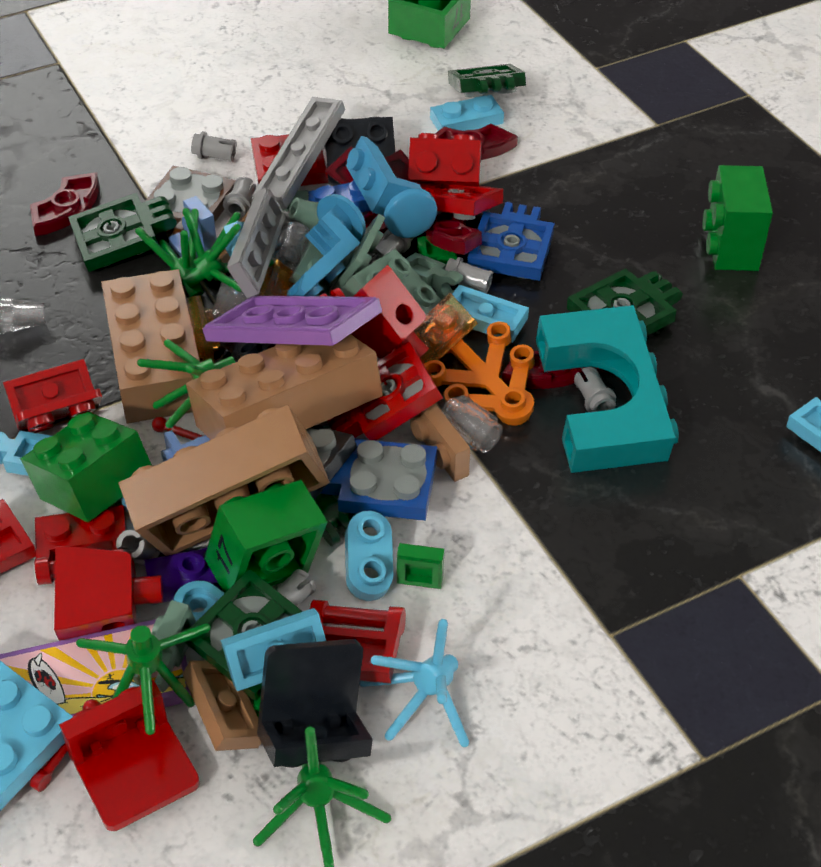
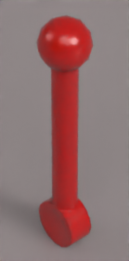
[152,417,203,440]
[30,699,101,792]

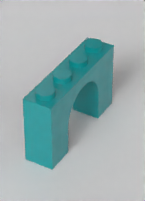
[536,305,679,473]

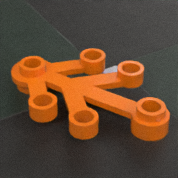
[424,318,535,426]

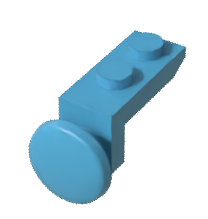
[346,136,437,238]
[287,194,366,296]

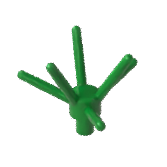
[135,208,204,299]
[182,208,274,292]
[137,339,235,428]
[76,623,211,735]
[253,726,391,867]

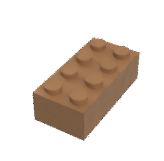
[101,269,200,424]
[186,334,383,440]
[118,405,330,556]

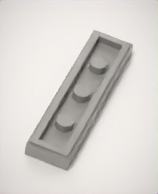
[252,97,346,209]
[227,187,286,298]

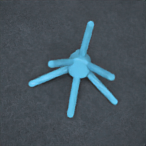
[359,619,469,747]

